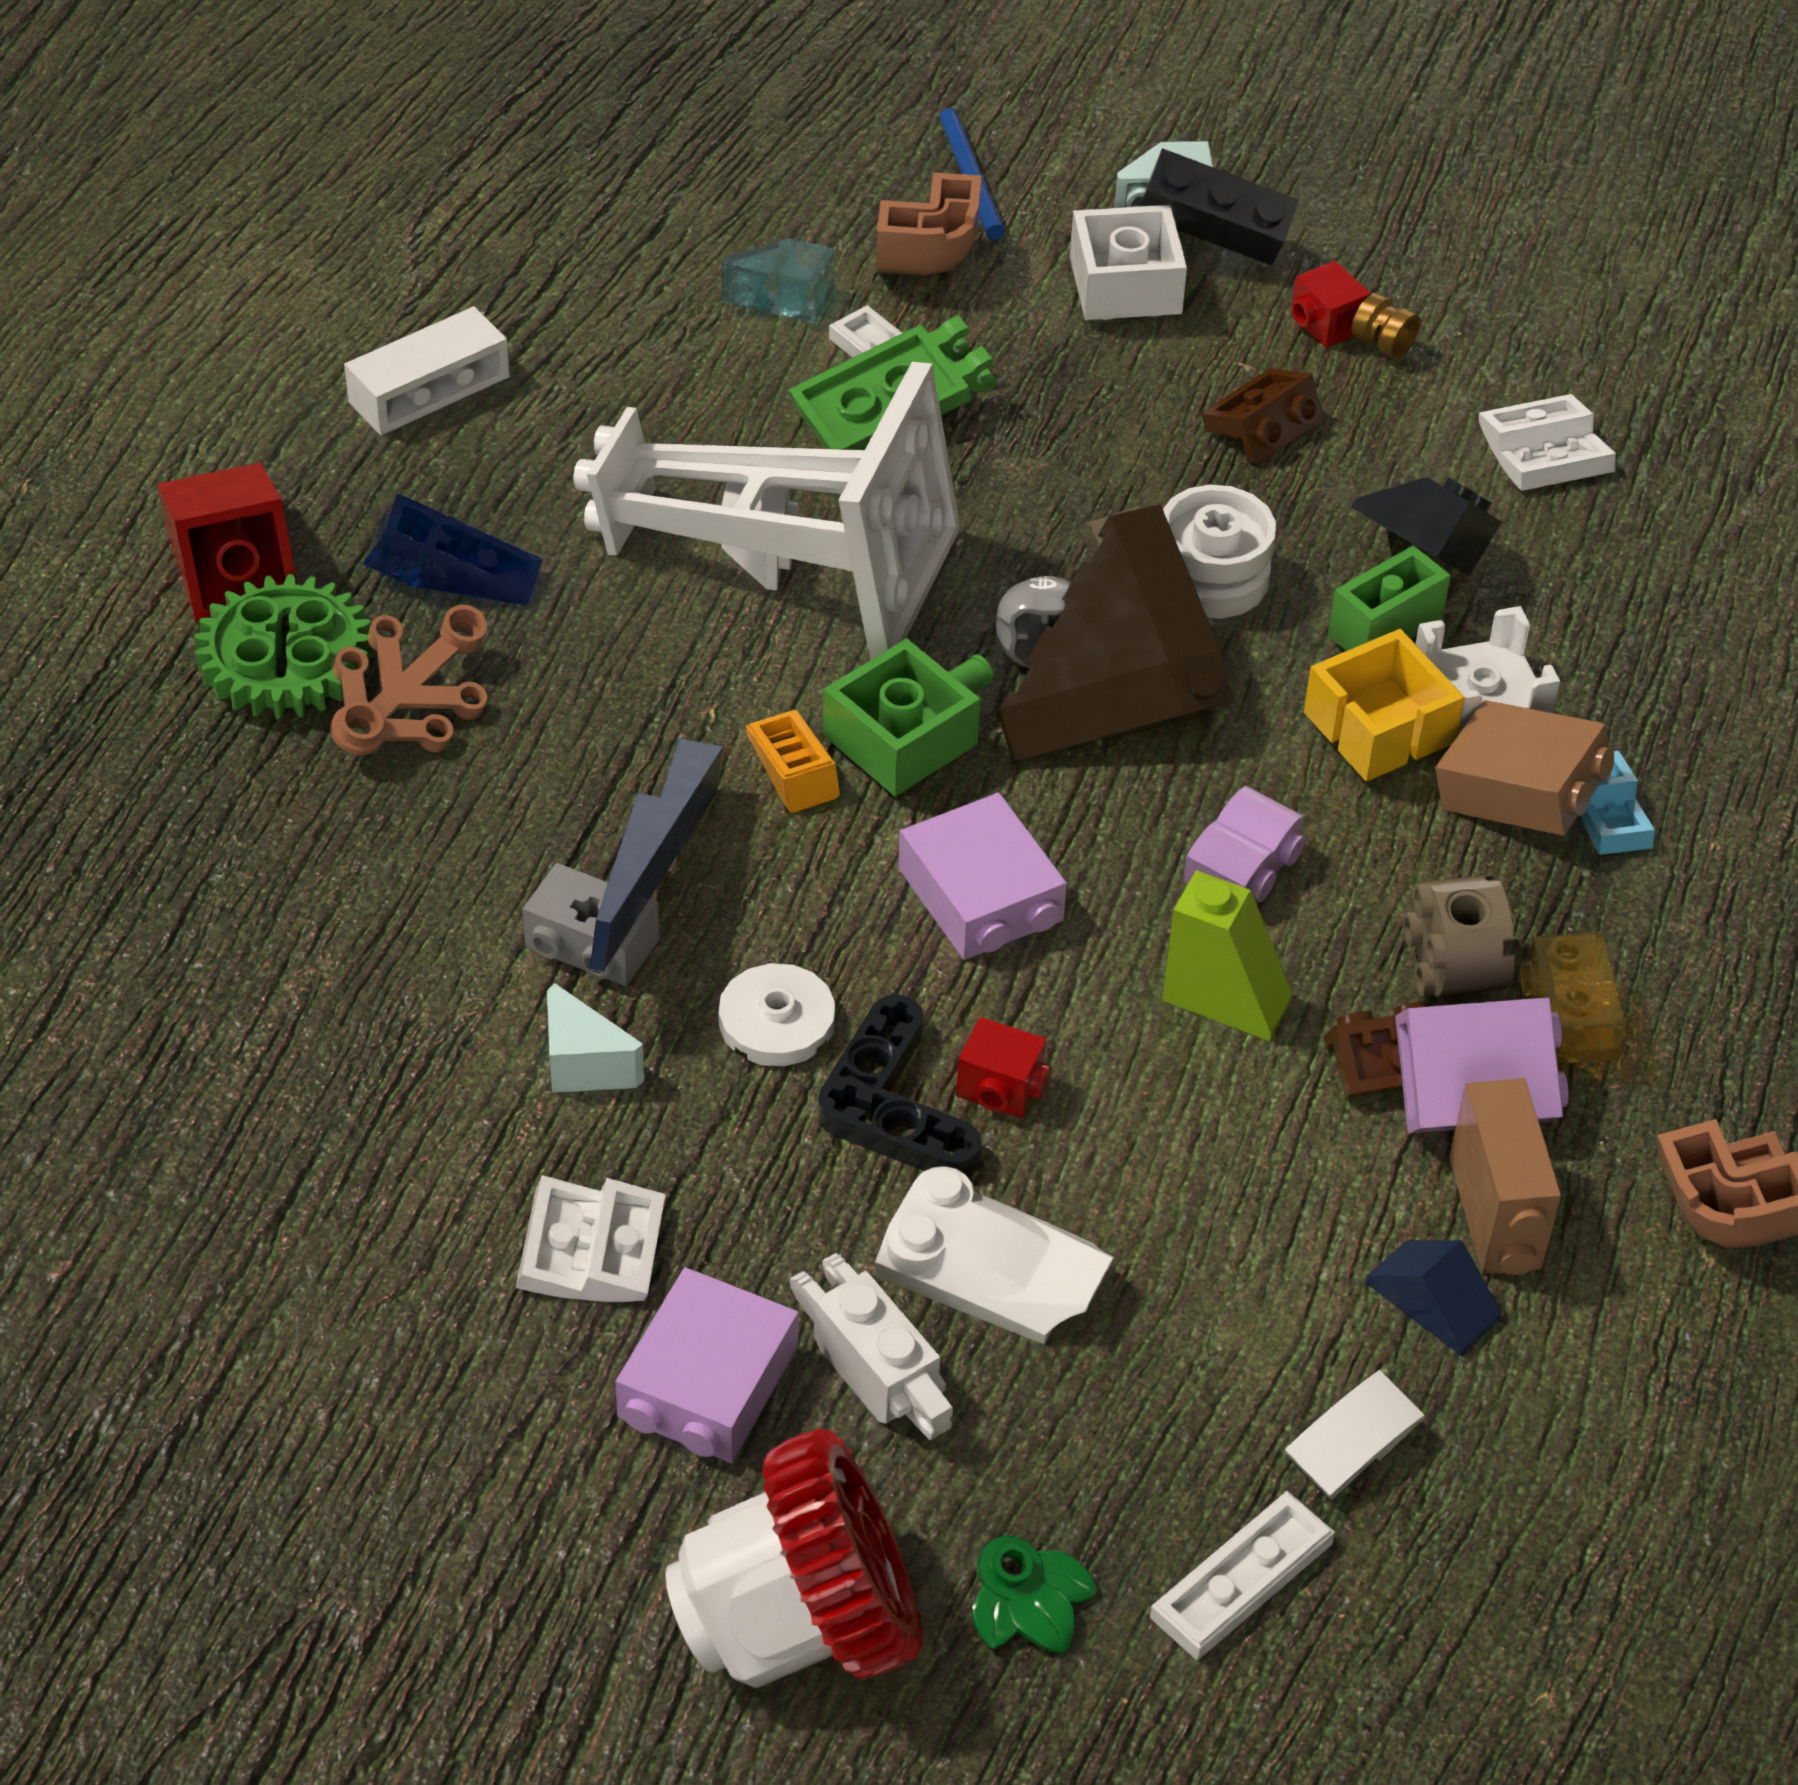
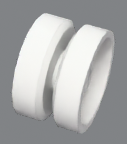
[1163,484,1276,619]

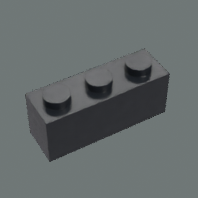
[1139,148,1299,266]

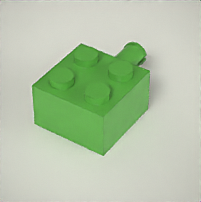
[823,638,994,797]

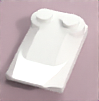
[875,1166,1115,1344]

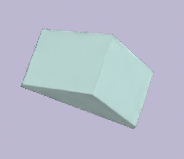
[547,984,644,1093]

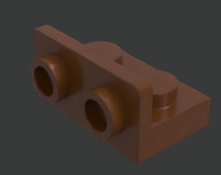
[1201,368,1323,464]
[1323,1001,1429,1099]

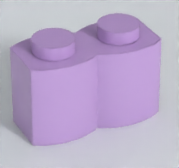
[1183,786,1306,902]

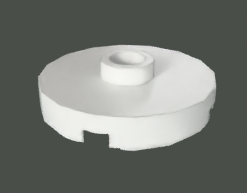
[719,963,835,1066]

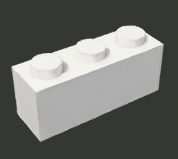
[344,306,510,436]

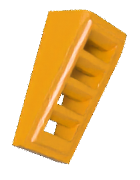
[746,710,840,813]

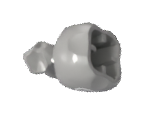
[996,576,1071,668]

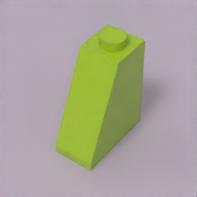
[1162,870,1293,1041]

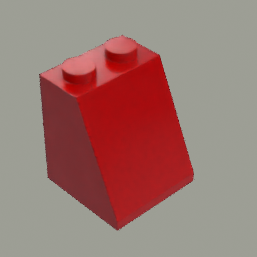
[157,462,298,622]

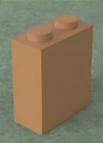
[1435,700,1614,836]
[1449,1078,1561,1275]

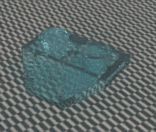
[722,238,835,323]

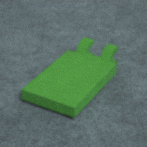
[788,315,997,450]

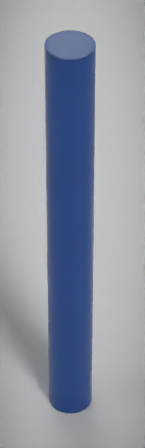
[939,108,1005,240]

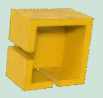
[1304,628,1465,782]

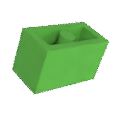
[1328,545,1451,651]

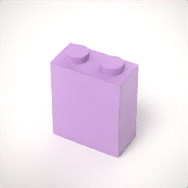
[898,792,1067,960]
[1395,997,1569,1134]
[615,1267,798,1463]

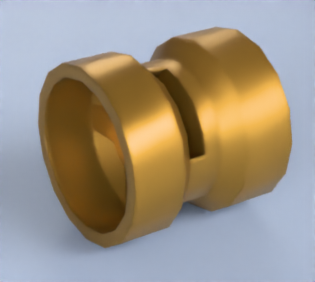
[1351,293,1421,359]

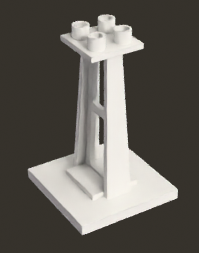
[574,362,960,660]

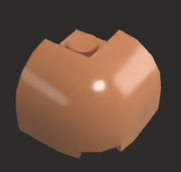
[876,172,982,276]
[1657,1119,1798,1248]

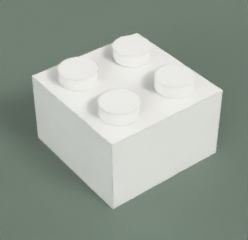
[1070,205,1187,320]

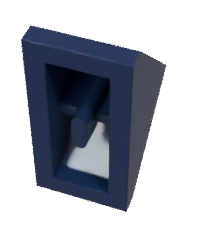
[1365,1240,1502,1356]

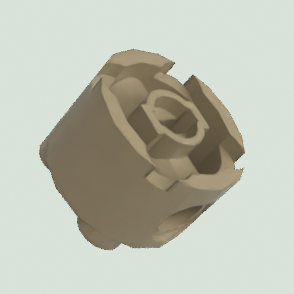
[1403,875,1515,997]

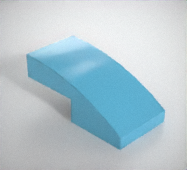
[1581,751,1655,855]

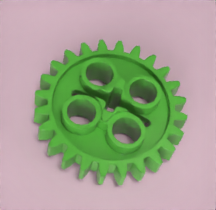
[194,574,374,719]

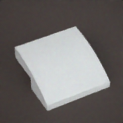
[1479,394,1616,491]
[516,1175,665,1302]

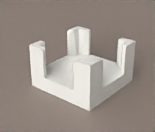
[1416,606,1560,737]

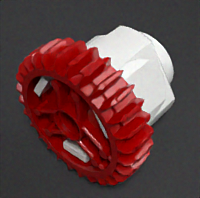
[666,1428,924,1688]

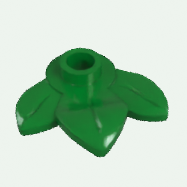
[972,1535,1097,1654]

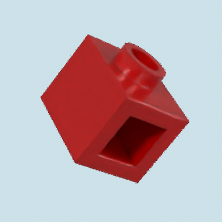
[1291,260,1371,348]
[956,1017,1052,1118]

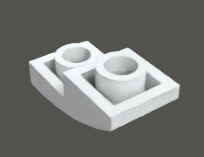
[1285,1370,1425,1501]

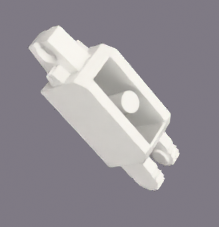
[789,1253,953,1440]

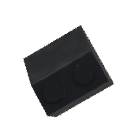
[1351,477,1502,576]

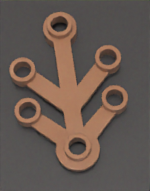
[331,605,488,755]

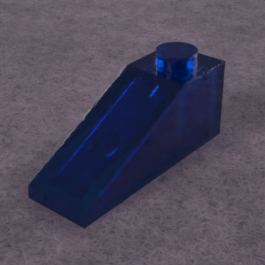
[363,493,543,606]

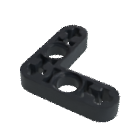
[818,994,982,1177]

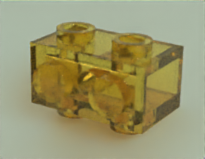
[1520,932,1624,1064]

